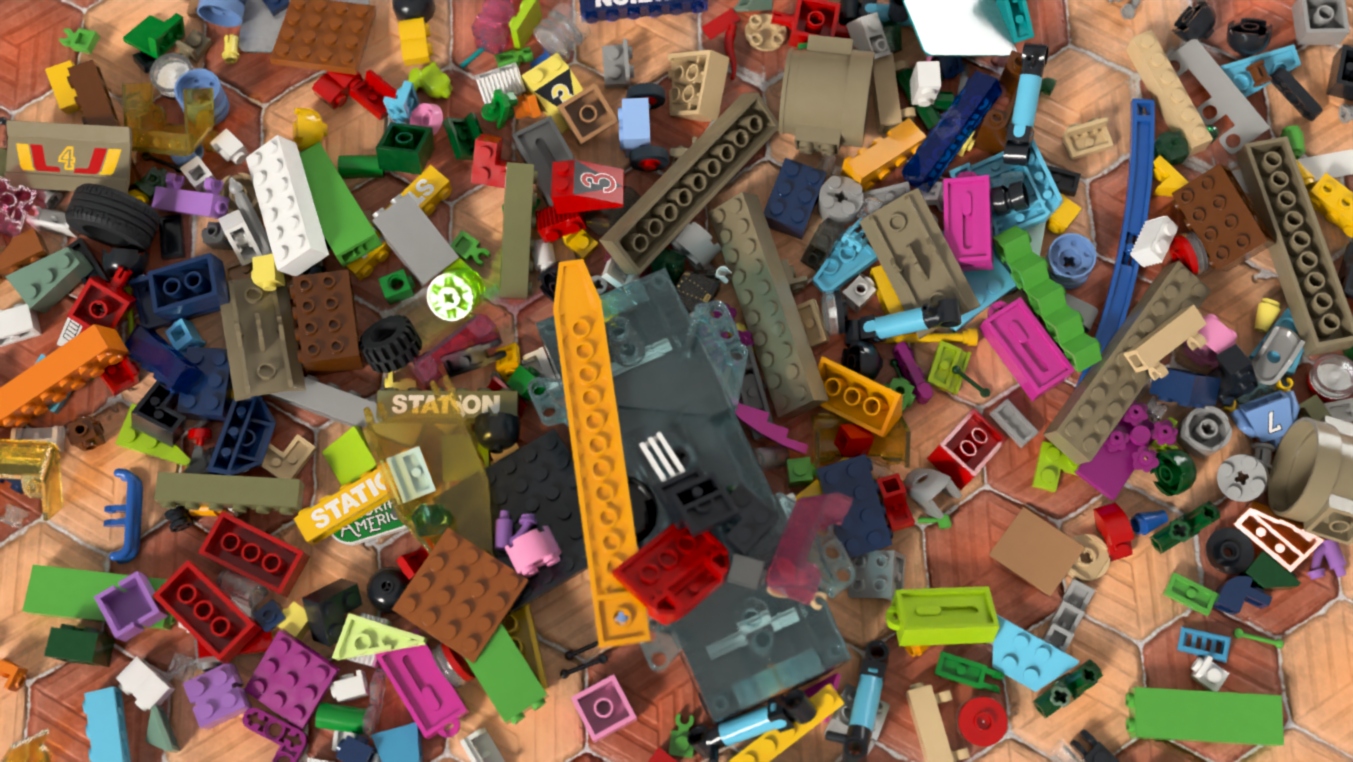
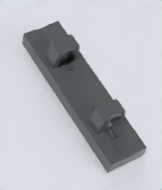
[728,345,774,440]

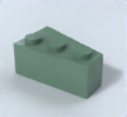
[5,247,94,314]

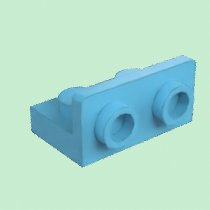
[383,80,420,124]

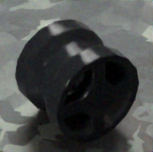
[164,506,194,532]

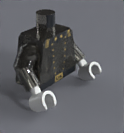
[666,266,732,329]

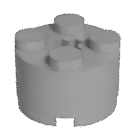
[817,176,864,227]
[670,221,721,272]
[1176,406,1232,458]
[1217,454,1269,502]

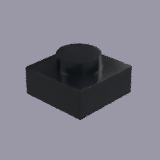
[133,51,164,74]

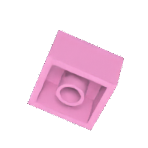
[571,674,637,743]

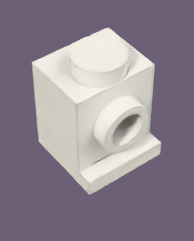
[210,128,249,166]
[180,156,216,193]
[841,275,876,314]
[331,670,370,703]

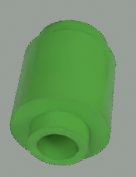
[1280,126,1306,159]

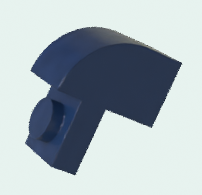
[1213,576,1272,616]

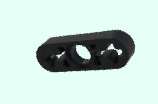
[1270,67,1322,121]

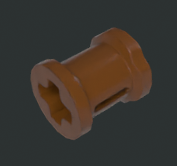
[1245,60,1273,88]

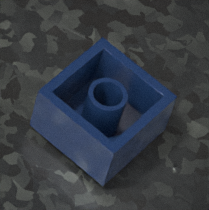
[1149,367,1221,409]

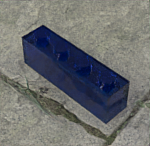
[125,324,203,395]

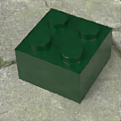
[376,122,435,175]
[44,624,115,667]

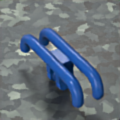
[103,468,143,564]

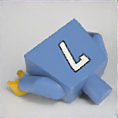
[1222,378,1300,449]

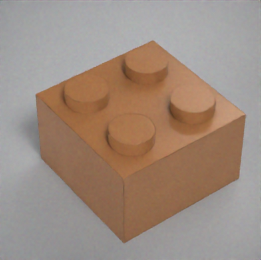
[557,83,618,146]

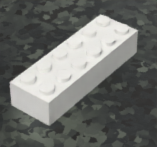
[246,135,329,276]

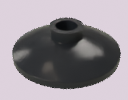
[1205,528,1254,574]

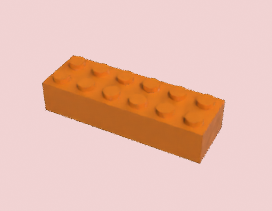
[0,324,129,428]

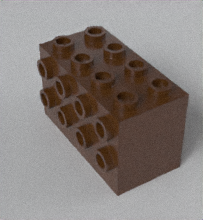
[1171,164,1276,272]
[290,269,363,376]

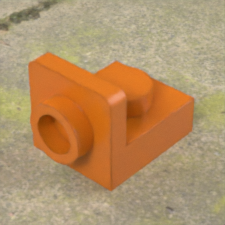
[513,92,541,119]
[0,658,28,692]

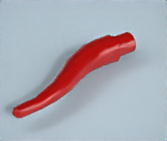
[724,23,737,80]

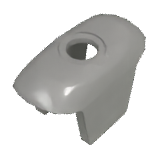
[1252,326,1305,385]
[903,468,962,519]

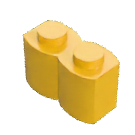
[398,18,434,67]

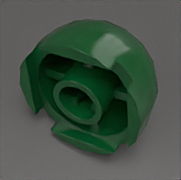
[1150,449,1197,496]

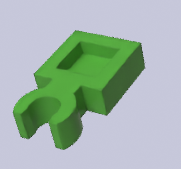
[59,28,100,54]
[494,47,534,68]
[450,230,491,267]
[669,714,694,758]

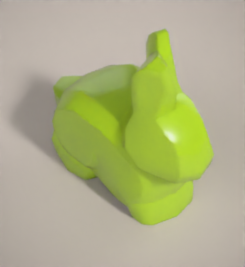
[400,61,453,99]

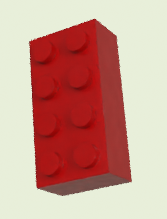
[198,511,310,598]
[152,560,262,664]

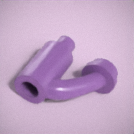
[495,510,537,551]
[1307,539,1347,580]

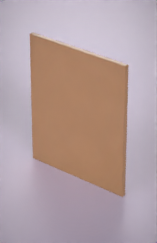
[989,507,1086,597]

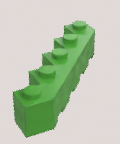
[992,225,1102,372]

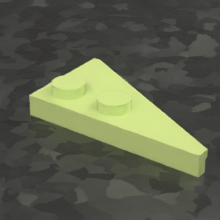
[332,613,427,660]

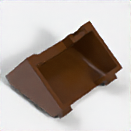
[973,50,1041,155]

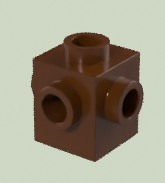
[67,416,106,452]

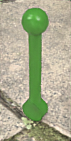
[1233,628,1284,648]

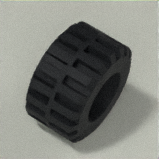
[358,315,422,373]

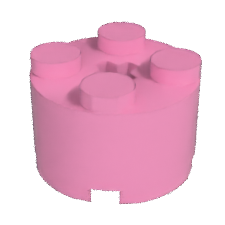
[1183,314,1237,369]
[505,526,562,578]

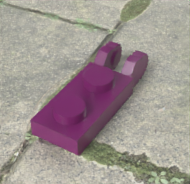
[892,341,933,405]

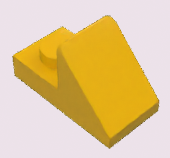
[1152,155,1189,196]

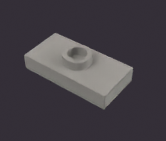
[989,398,1039,448]

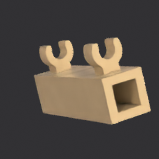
[871,52,916,134]
[1123,305,1207,381]
[905,682,970,762]

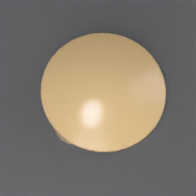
[745,14,787,51]

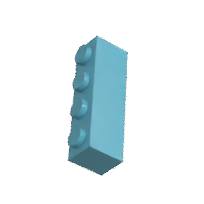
[82,687,131,762]

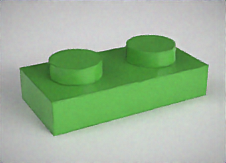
[1162,572,1218,616]

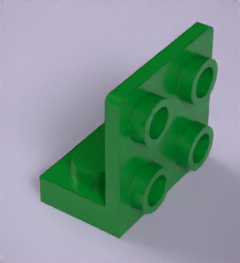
[123,13,185,59]

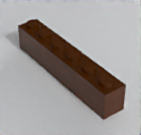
[67,59,142,191]

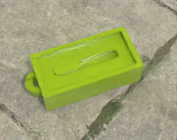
[885,586,1000,646]

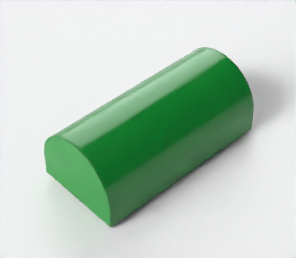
[338,154,385,179]
[315,702,370,735]

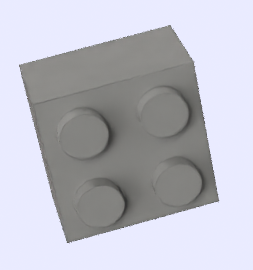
[1292,0,1350,45]

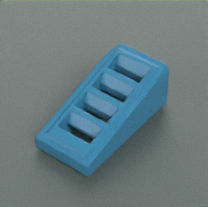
[1177,626,1231,663]

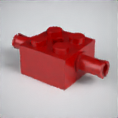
[771,0,851,47]
[67,265,137,335]

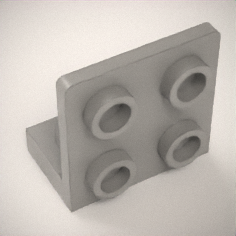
[848,550,906,601]
[824,684,890,756]

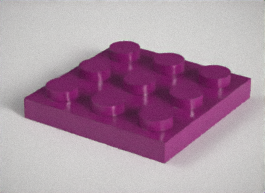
[244,629,341,730]

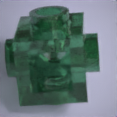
[1154,131,1189,166]

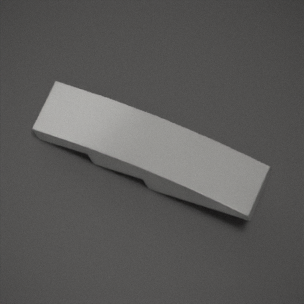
[1042,578,1095,652]

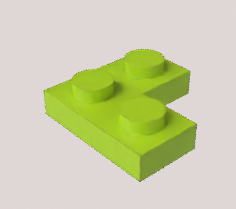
[1032,441,1079,492]

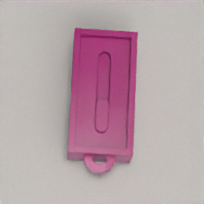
[943,171,994,271]
[979,297,1075,402]
[375,628,471,740]

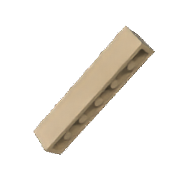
[1125,30,1213,158]

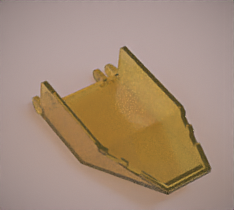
[362,375,493,556]

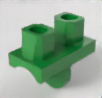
[481,89,518,129]

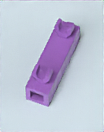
[152,173,230,219]

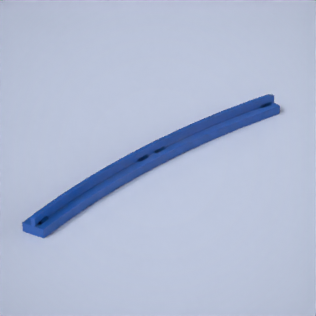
[1073,99,1155,392]

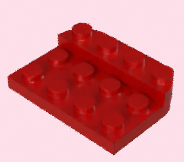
[612,523,730,625]

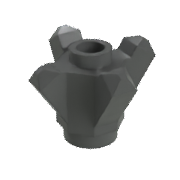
[183,445,218,475]

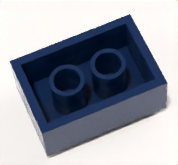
[764,158,827,240]
[147,253,230,321]
[177,346,233,422]

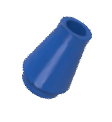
[1130,510,1168,535]

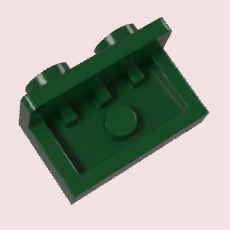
[443,113,483,161]

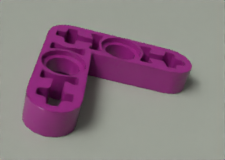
[243,708,309,762]

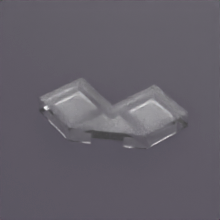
[363,668,386,738]

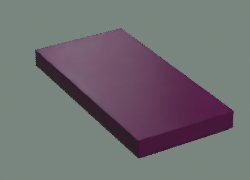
[1074,411,1154,501]

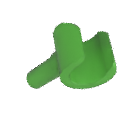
[918,514,951,530]

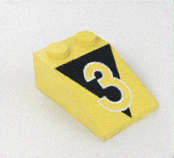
[522,53,583,135]

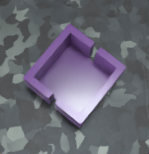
[94,571,168,642]
[183,663,253,730]

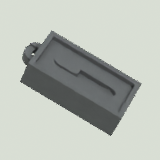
[511,116,575,207]

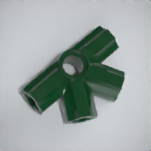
[896,68,954,133]
[1149,501,1221,554]
[1032,659,1103,718]

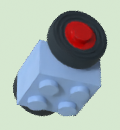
[618,83,669,172]

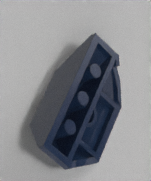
[207,395,276,476]

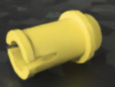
[222,34,240,64]

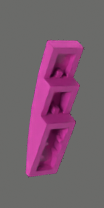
[725,399,808,454]

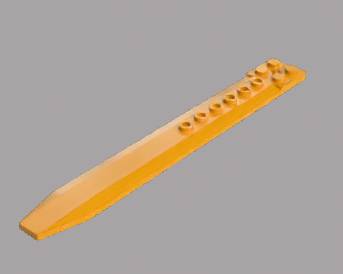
[553,259,651,649]

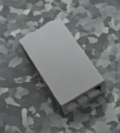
[371,193,459,286]

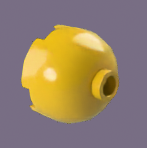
[293,108,327,151]

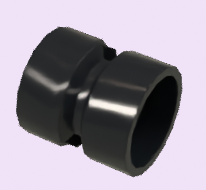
[990,180,1030,216]

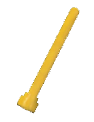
[881,328,978,346]

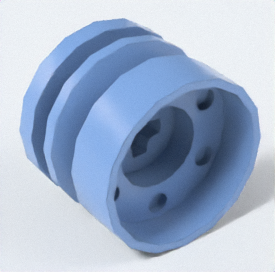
[197,0,247,27]
[174,69,230,127]
[1045,233,1097,290]

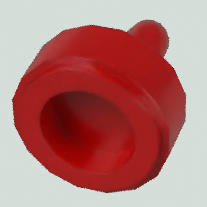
[188,428,212,447]

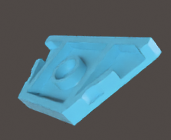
[992,614,1079,692]

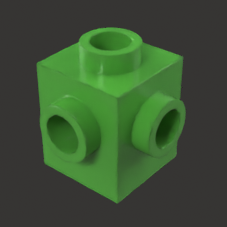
[885,377,916,414]

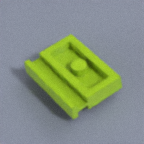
[925,340,971,395]

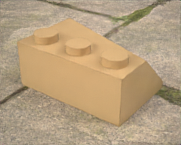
[668,50,729,122]

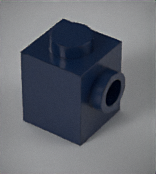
[335,733,377,762]

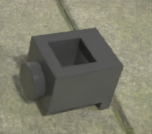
[201,222,233,250]

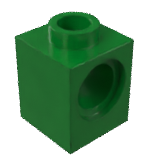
[378,269,416,305]

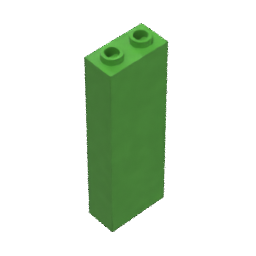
[299,142,382,267]
[22,565,176,630]
[464,623,549,725]
[1125,687,1284,747]

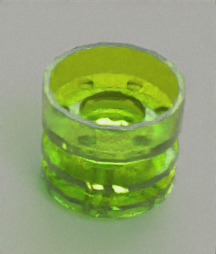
[427,267,485,321]

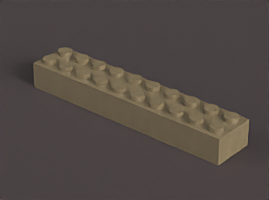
[599,92,779,275]
[1236,136,1353,357]
[709,192,829,418]
[1043,261,1211,465]

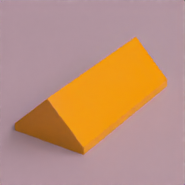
[818,356,903,437]

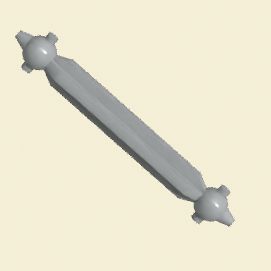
[229,177,273,255]

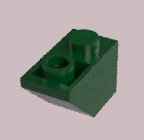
[1238,551,1301,591]

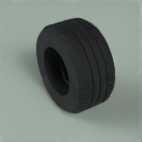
[65,183,160,253]

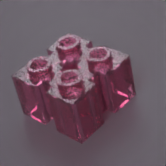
[471,0,516,55]
[0,177,37,237]

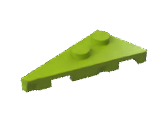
[115,403,191,467]

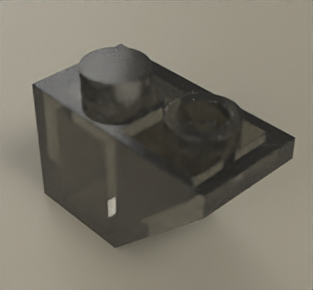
[800,217,846,272]

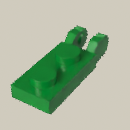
[934,651,1005,694]

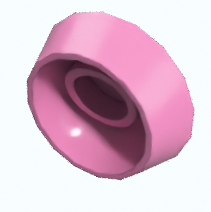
[409,103,443,136]

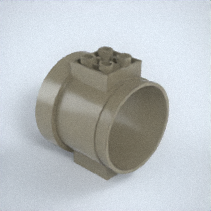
[779,35,875,157]
[1267,415,1353,546]

